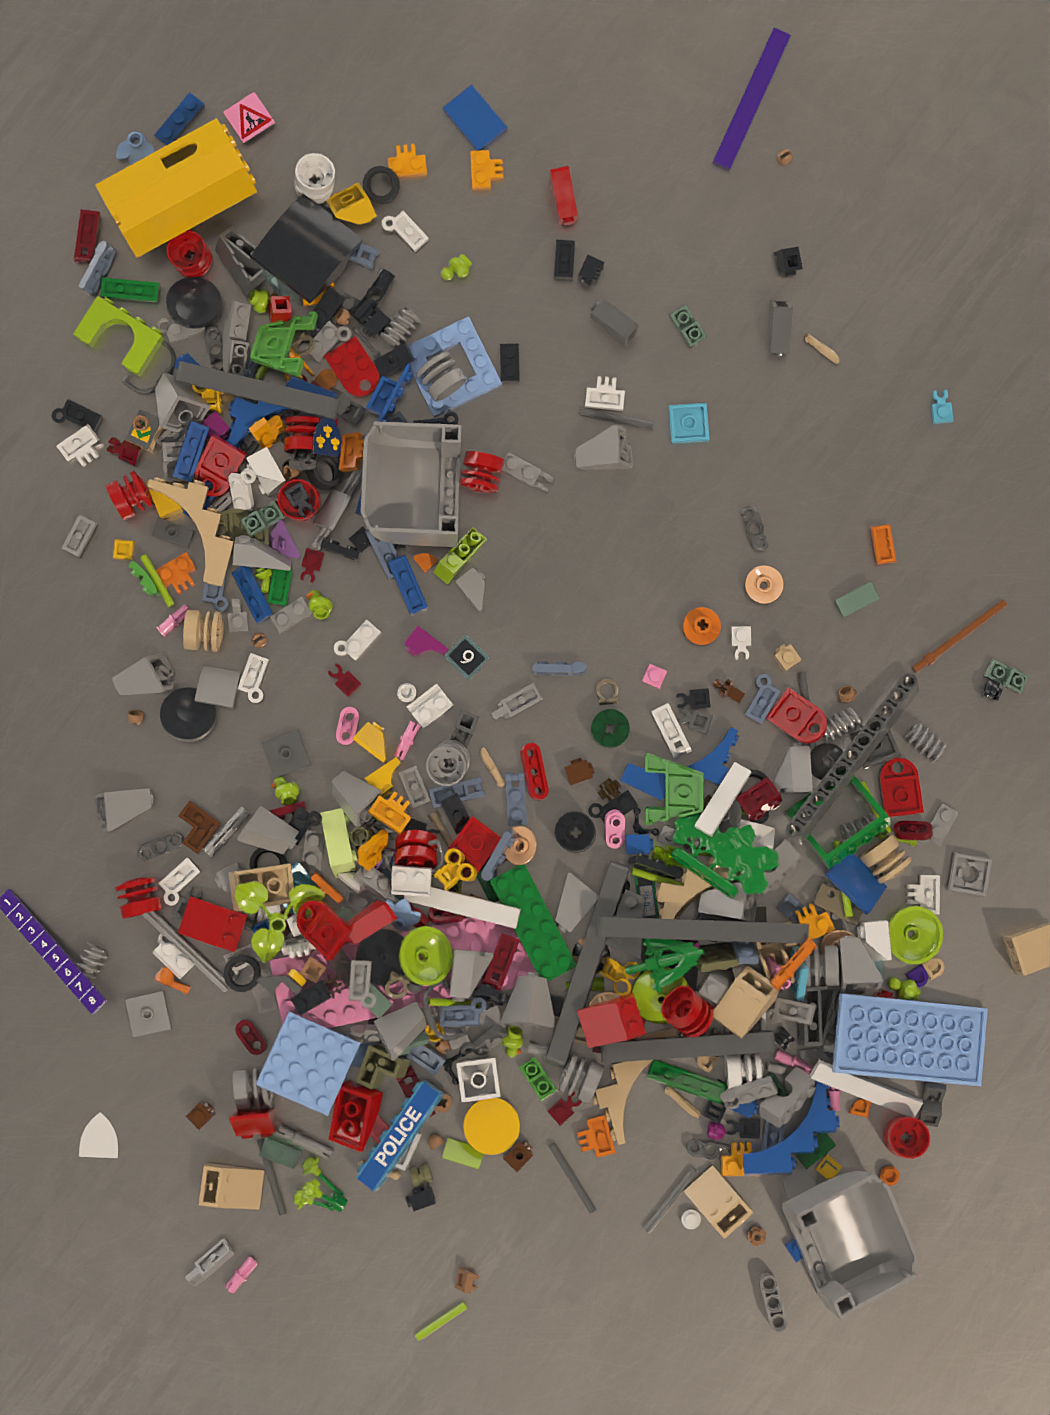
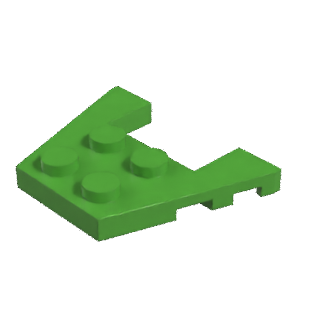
[250,311,318,377]
[645,753,704,825]

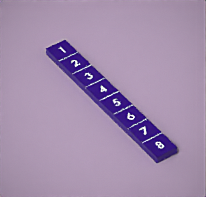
[0,889,107,1015]

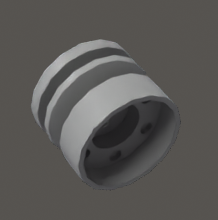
[416,352,467,402]
[426,740,471,786]
[805,945,839,987]
[558,1053,604,1103]
[233,1068,273,1112]

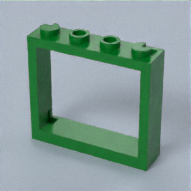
[785,771,891,869]

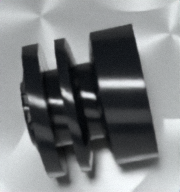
[554,811,596,853]

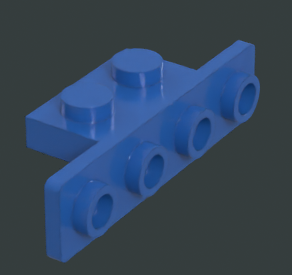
[366,363,413,422]

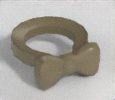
[291,332,315,356]
[596,679,619,705]
[385,971,410,999]

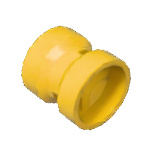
[425,1021,445,1042]

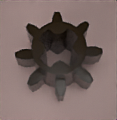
[598,778,622,802]
[320,974,343,999]

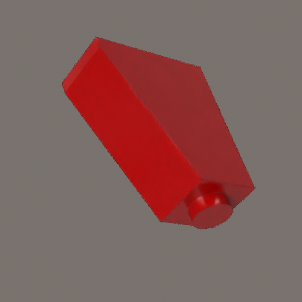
[550,166,578,225]
[345,900,397,945]

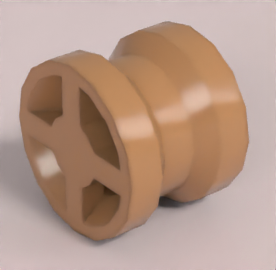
[435,1091,452,1112]

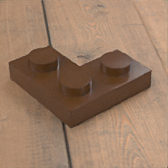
[178,800,221,854]

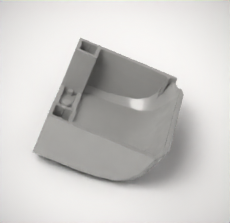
[361,422,461,547]
[782,1171,918,1319]

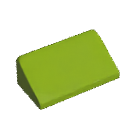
[442,1138,483,1169]

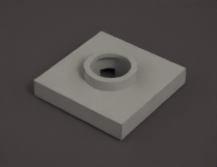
[947,852,993,897]

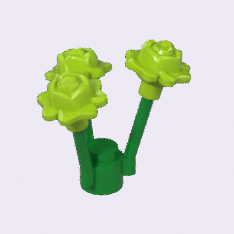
[293,1157,347,1213]

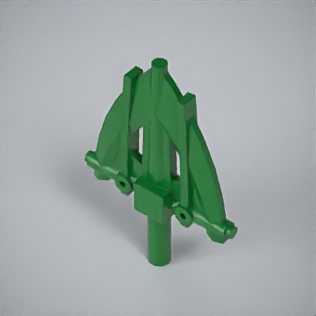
[625,938,704,993]

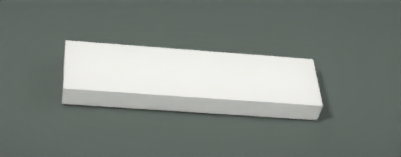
[695,762,751,837]

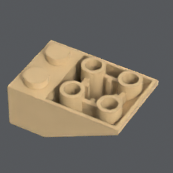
[713,966,778,1039]
[199,1163,265,1210]
[684,1165,753,1239]

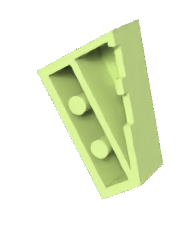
[320,808,358,878]

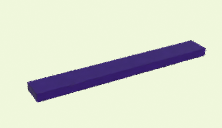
[713,27,791,171]

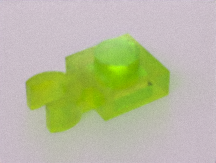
[651,846,688,869]

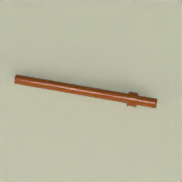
[912,600,1007,673]

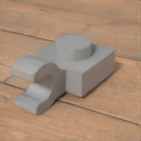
[228,599,249,633]

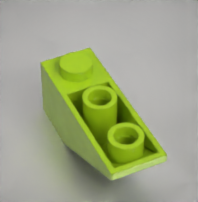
[433,527,487,584]

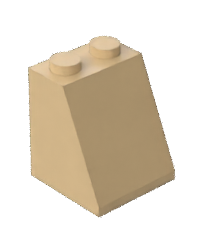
[1004,923,1050,976]

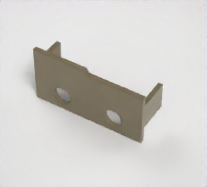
[812,883,863,926]

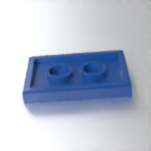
[443,85,507,151]
[825,854,887,915]

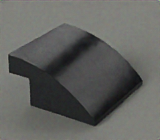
[250,193,363,303]

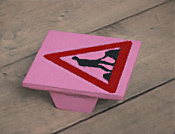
[223,92,275,143]

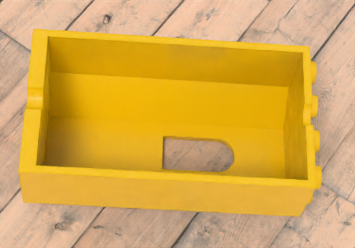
[95,118,257,258]

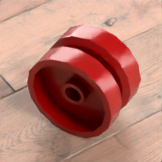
[394,830,438,869]

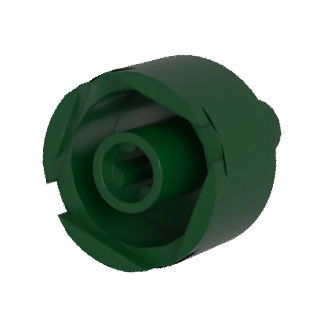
[591,709,630,749]

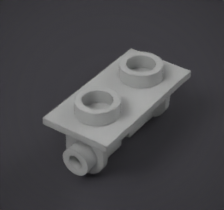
[658,825,700,854]

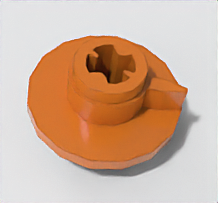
[683,607,721,645]

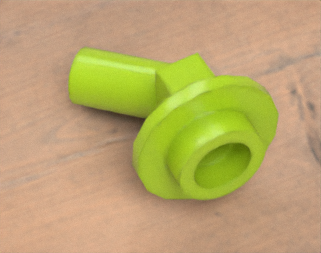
[254,568,273,593]

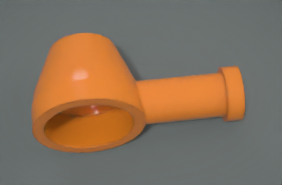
[154,967,191,995]

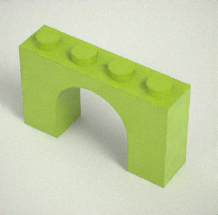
[73,296,165,378]

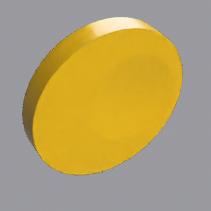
[463,1098,520,1155]

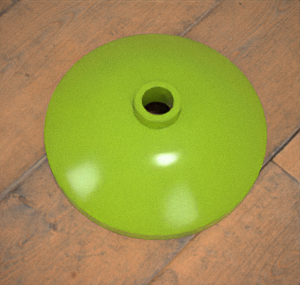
[888,906,943,964]
[400,926,453,986]
[632,967,688,1024]

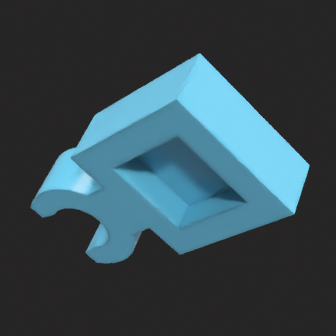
[931,390,953,424]

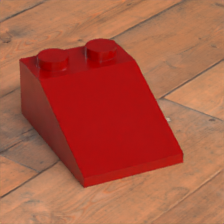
[178,896,247,952]
[577,993,646,1048]
[328,1080,383,1152]
[229,1107,277,1139]

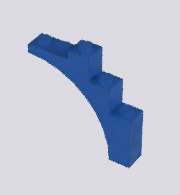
[225,377,338,449]
[620,727,739,801]
[743,1080,840,1176]

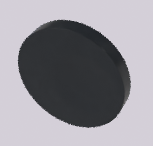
[166,277,222,329]
[160,687,216,742]
[356,929,405,986]

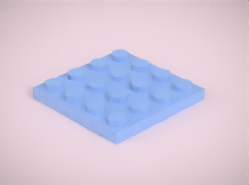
[256,1011,360,1116]

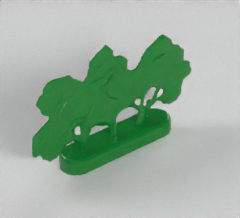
[671,810,779,899]

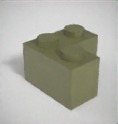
[355,1045,411,1089]

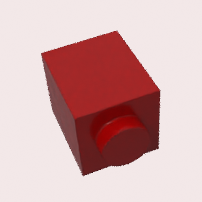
[268,296,292,323]

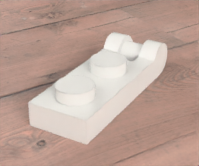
[651,703,692,760]

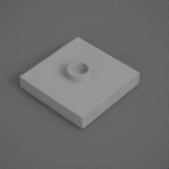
[125,991,172,1038]

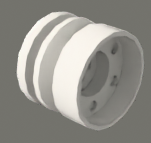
[294,153,335,204]
[724,1053,764,1090]

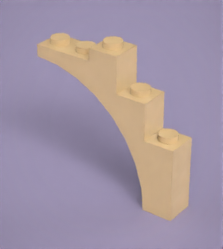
[147,477,234,587]
[656,857,741,919]
[593,1026,677,1145]

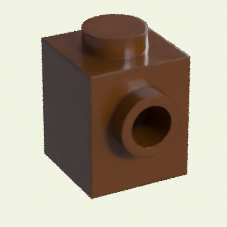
[564,758,595,786]
[185,1100,216,1130]
[503,1140,533,1172]

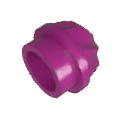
[707,1121,726,1141]

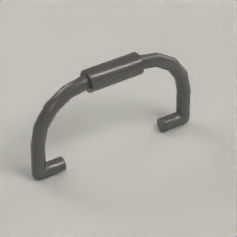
[122,340,176,394]
[383,839,445,875]
[423,978,467,1041]

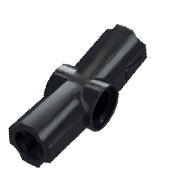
[350,269,395,324]

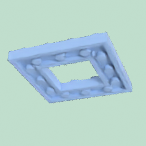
[408,316,502,418]

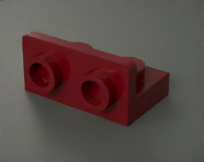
[736,777,783,822]

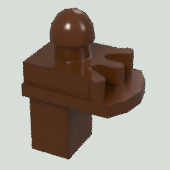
[713,679,745,704]

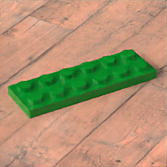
[489,864,577,982]

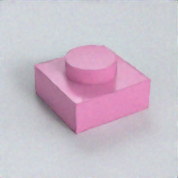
[642,664,667,689]

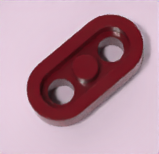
[894,821,933,841]
[428,907,466,925]
[235,1020,267,1055]

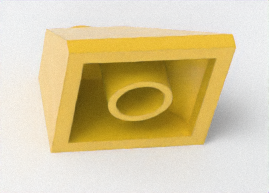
[326,182,377,225]
[353,722,388,764]

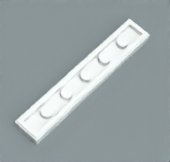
[404,886,521,929]
[810,1060,923,1118]

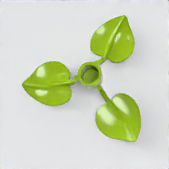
[235,882,325,963]

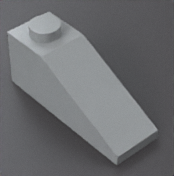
[233,535,292,570]

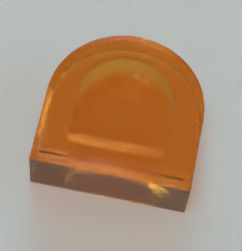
[314,369,337,390]

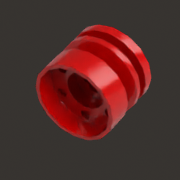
[167,230,213,277]
[284,415,321,456]
[459,451,504,493]
[105,470,154,521]
[278,479,321,521]
[115,877,162,919]
[661,986,714,1038]
[883,1116,930,1159]

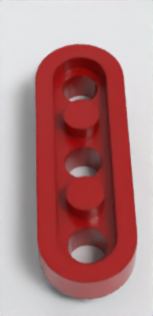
[520,743,549,800]

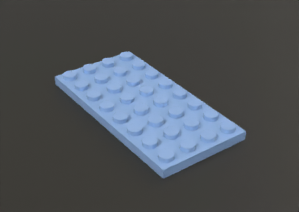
[832,993,988,1086]

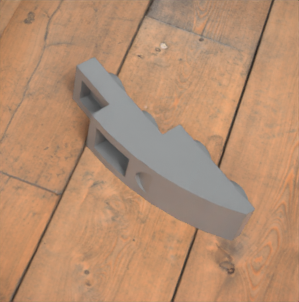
[222,301,251,376]

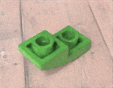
[128,560,160,596]
[519,1057,558,1101]

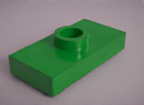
[267,568,293,606]
[794,1133,837,1170]

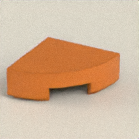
[413,553,439,573]
[848,1098,871,1118]

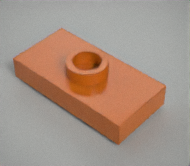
[870,524,896,565]
[310,871,344,904]

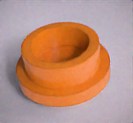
[880,1166,900,1186]

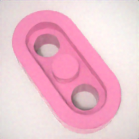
[336,707,360,745]
[604,810,625,848]

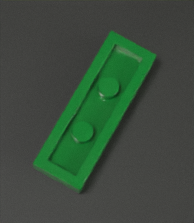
[100,277,160,303]

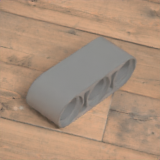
[758,1272,788,1332]

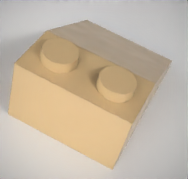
[228,864,294,911]

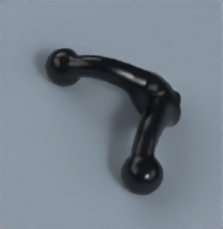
[633,807,659,836]
[443,1051,466,1085]

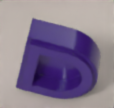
[904,964,928,987]

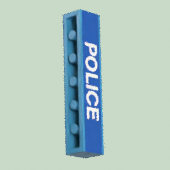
[356,1080,445,1192]

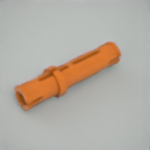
[769,938,817,991]

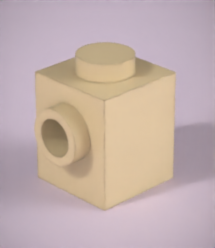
[773,644,802,673]

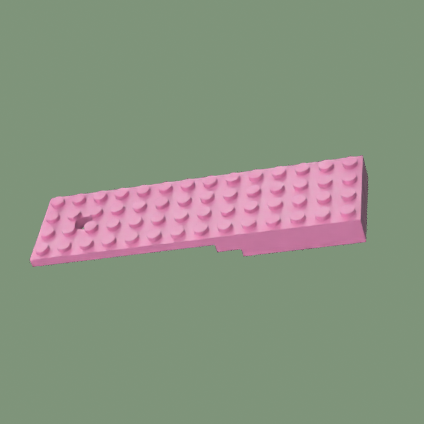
[270,917,536,1028]

